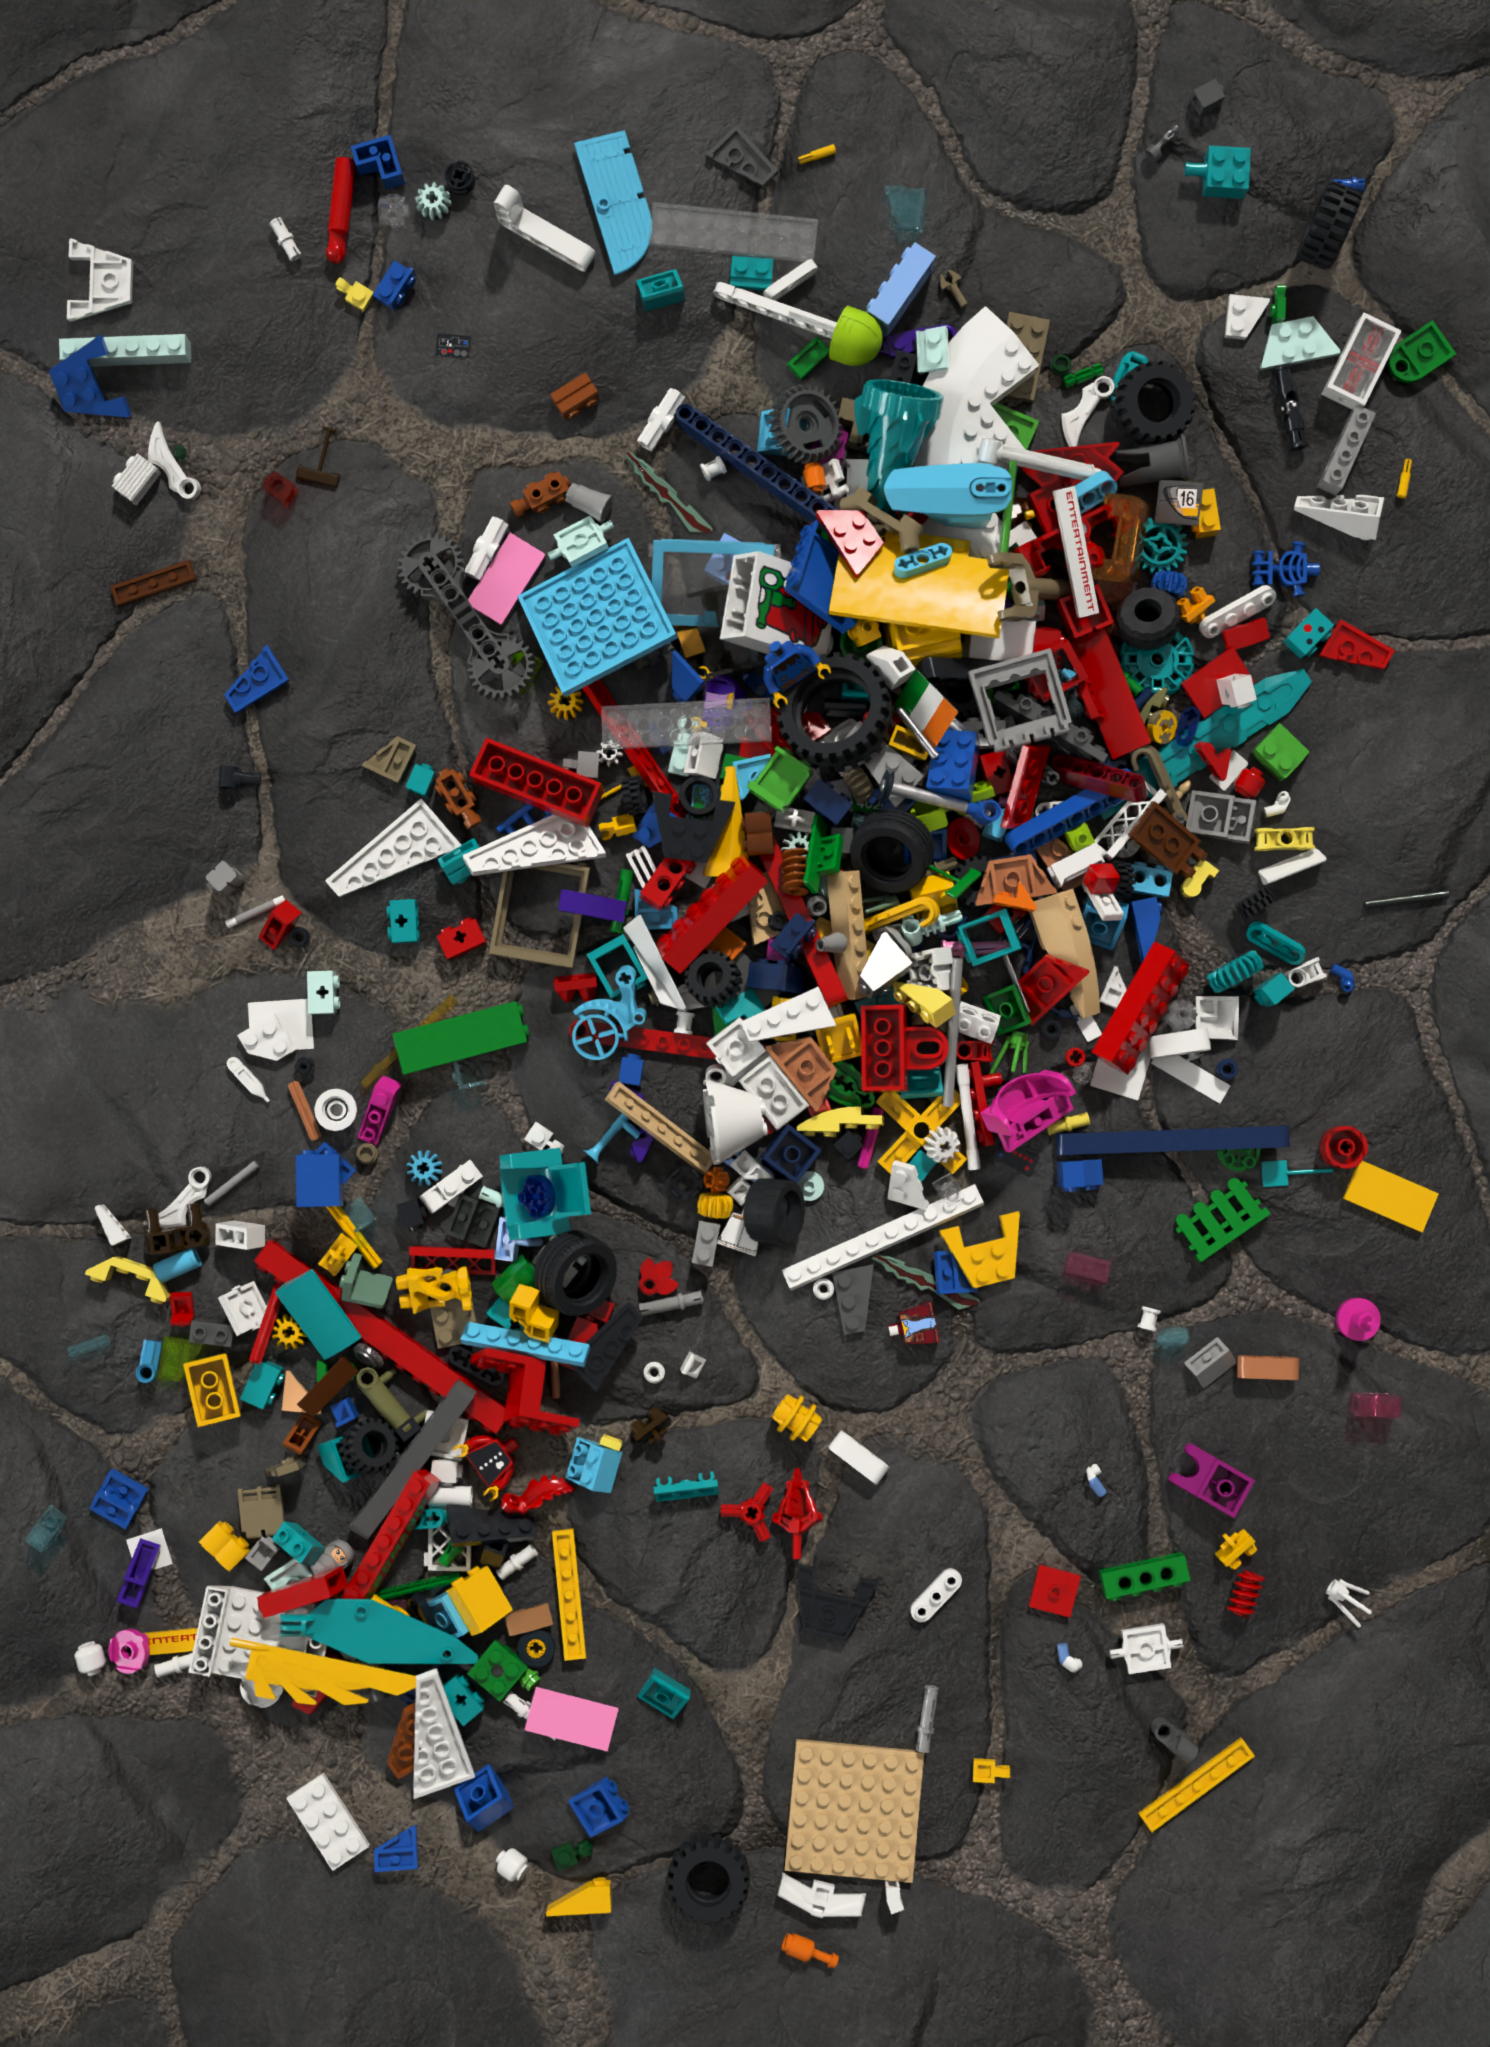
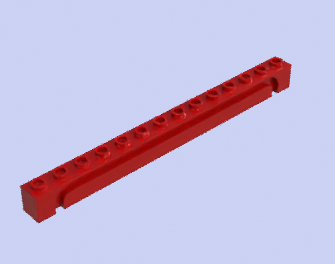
[254,1239,505,1434]

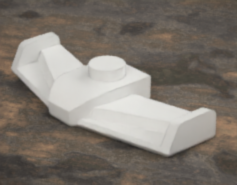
[777,1872,866,1918]

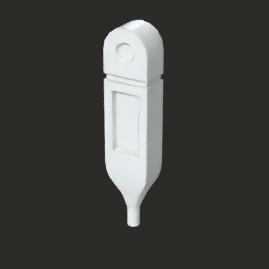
[227,1057,270,1103]

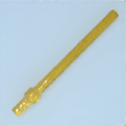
[361,993,457,1088]

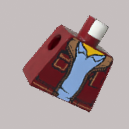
[888,1301,940,1344]

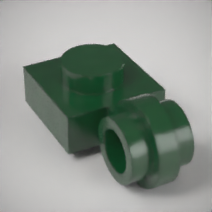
[551,1840,593,1871]

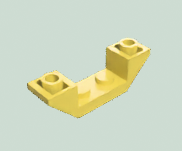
[85,1256,170,1304]

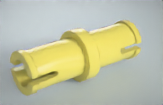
[1047,1112,1091,1135]

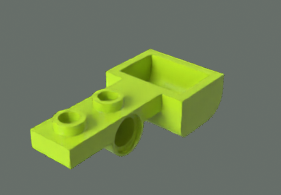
[910,780,995,832]

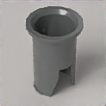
[1115,434,1190,489]

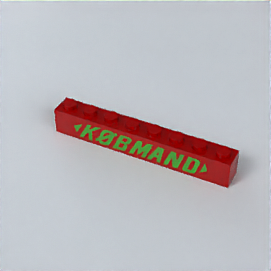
[340,1469,441,1599]

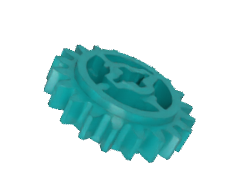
[1129,518,1188,575]

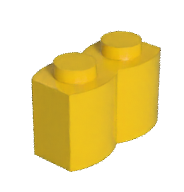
[199,1521,250,1572]

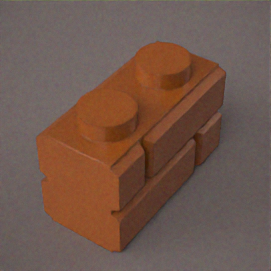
[550,372,600,420]

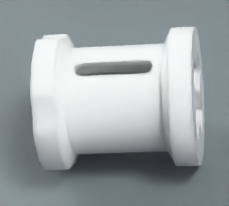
[700,456,727,482]
[674,1011,695,1035]
[1137,1306,1161,1331]

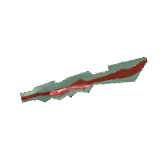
[625,451,712,532]
[871,1253,979,1310]

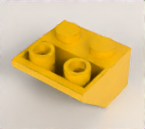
[909,871,958,921]

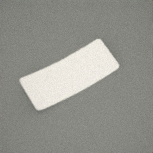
[1070,1005,1102,1042]

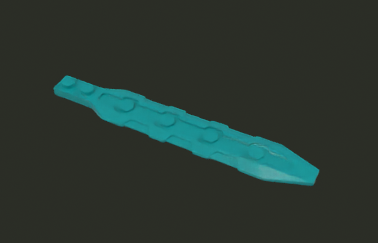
[1099,669,1312,821]

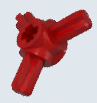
[720,1483,773,1542]

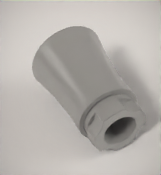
[565,483,614,523]

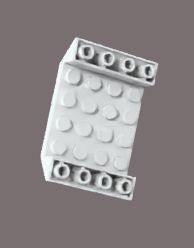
[188,1586,327,1697]

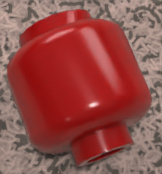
[1234,767,1266,799]

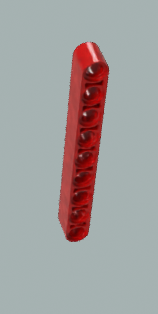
[759,835,848,1009]

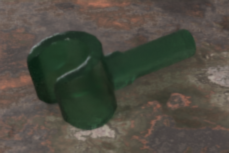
[171,445,186,460]

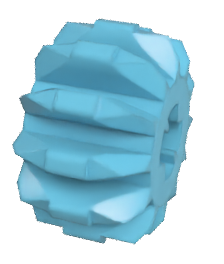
[406,1150,443,1186]

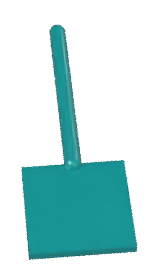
[1261,1160,1334,1187]

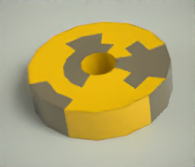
[1147,710,1177,744]

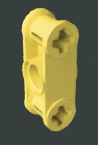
[1254,827,1315,851]

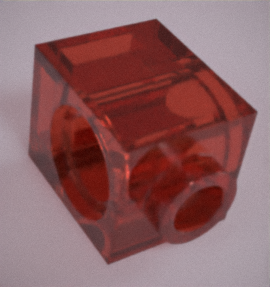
[262,471,299,507]

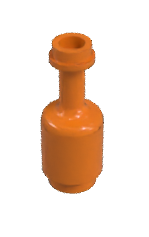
[781,1933,839,1968]

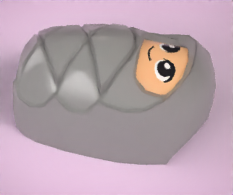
[310,1539,354,1575]

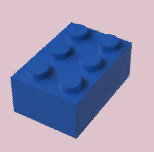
[926,730,980,801]

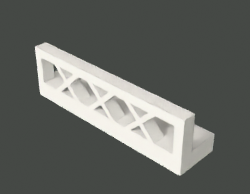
[1091,781,1167,861]

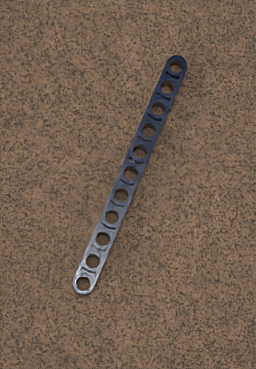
[676,404,838,532]
[1056,1126,1290,1155]

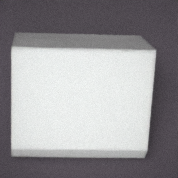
[680,1351,706,1379]

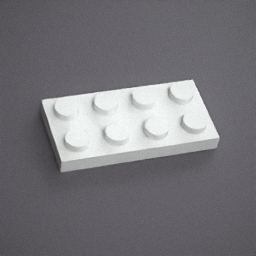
[286,1772,370,1871]

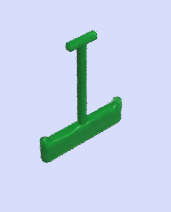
[929,865,982,899]

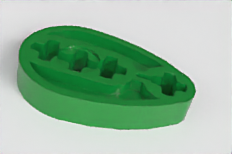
[826,1060,875,1108]

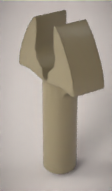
[940,270,968,308]

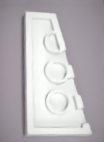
[741,987,836,1042]

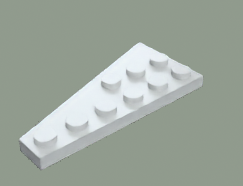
[325,799,461,897]
[463,814,606,876]
[413,1668,475,1799]

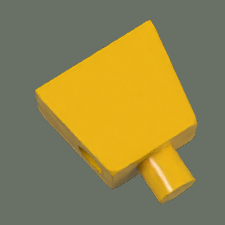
[888,725,928,760]

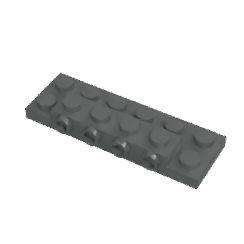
[993,691,1108,765]

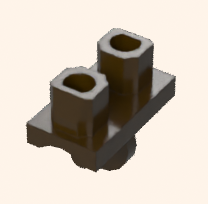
[631,1406,672,1445]

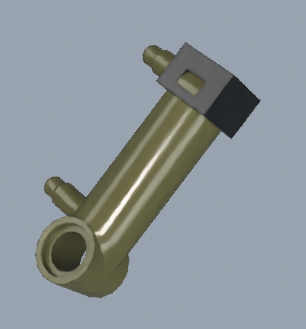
[355,1368,428,1443]

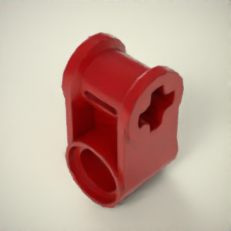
[956,1040,994,1062]

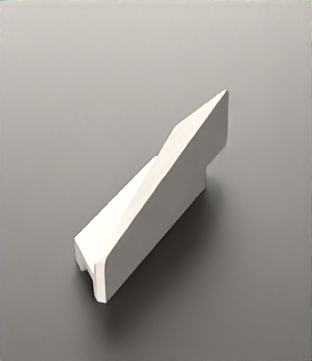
[623,915,688,1012]

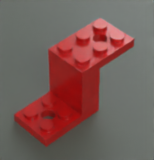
[470,1348,579,1436]

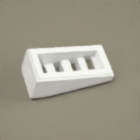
[95,1205,131,1246]

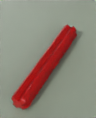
[249,1283,282,1364]

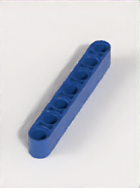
[1004,768,1131,856]

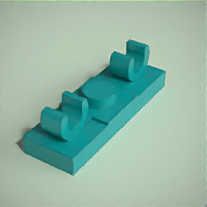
[654,1471,719,1502]

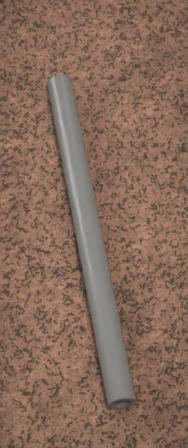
[942,958,963,1107]

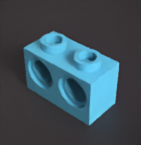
[1130,862,1173,898]

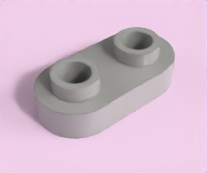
[877,924,912,959]

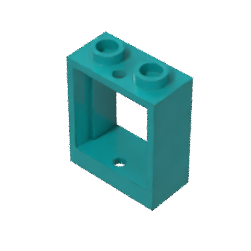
[956,908,1022,967]
[586,934,649,1001]

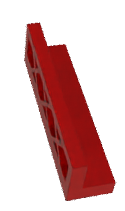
[409,1246,496,1275]

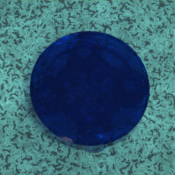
[518,1175,556,1219]

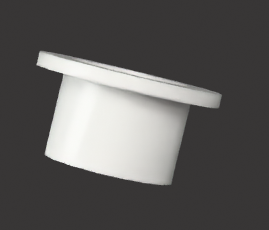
[314,1089,357,1131]

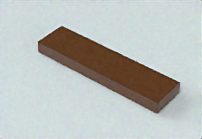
[110,560,197,608]

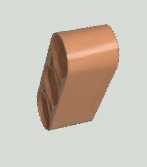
[1237,1355,1299,1380]

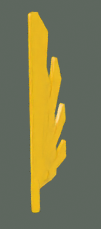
[229,1637,416,1705]

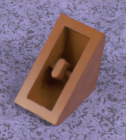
[282,1413,321,1455]

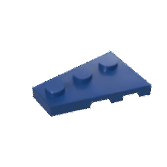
[224,644,290,714]

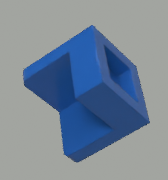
[330,1396,359,1427]

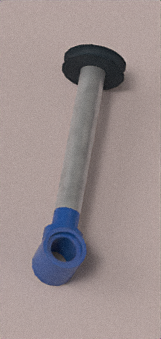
[878,770,1001,826]

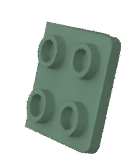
[339,1253,393,1308]

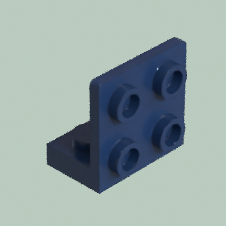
[770,912,817,962]

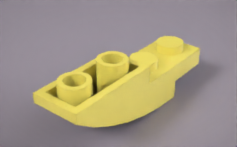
[797,1107,884,1137]

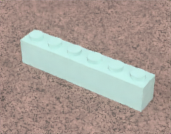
[59,334,191,367]

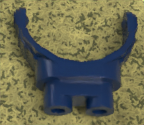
[743,672,774,703]

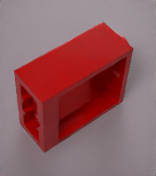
[1025,638,1089,703]

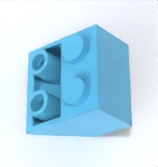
[566,1437,623,1493]

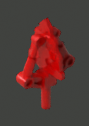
[772,1468,823,1560]

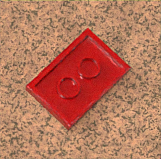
[1180,647,1255,718]

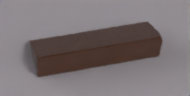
[297,1356,358,1418]

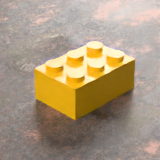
[183,1352,241,1427]

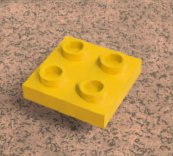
[815,1013,861,1063]

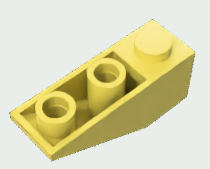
[893,982,956,1028]

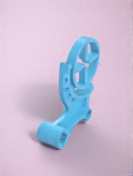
[572,965,647,1060]

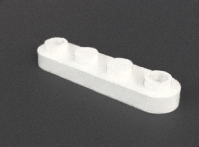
[1199,585,1276,638]

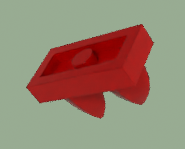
[554,972,597,1003]

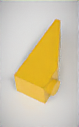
[546,1877,612,1916]

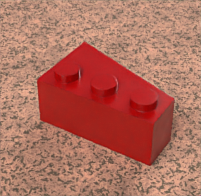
[1026,625,1064,693]

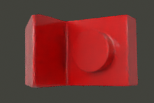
[1193,741,1232,781]

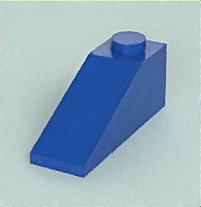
[1129,897,1163,964]

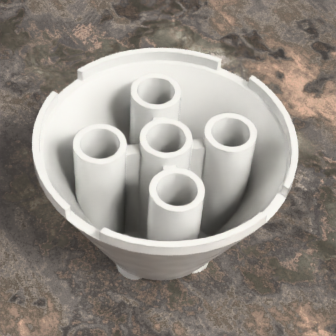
[703,1079,767,1165]

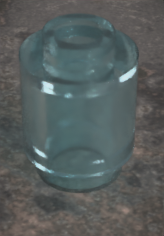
[1156,1326,1189,1350]

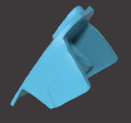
[884,463,1012,529]

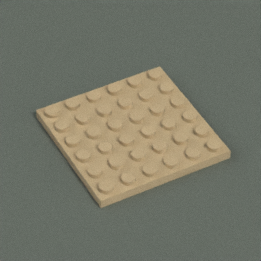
[785,1739,924,1883]

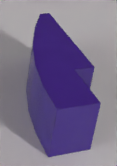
[558,889,628,923]
[117,1538,161,1610]

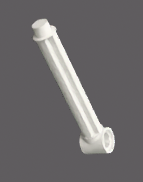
[977,437,1101,481]

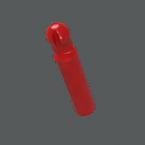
[326,157,356,264]

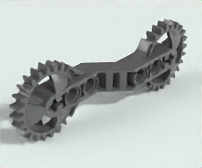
[397,533,536,702]

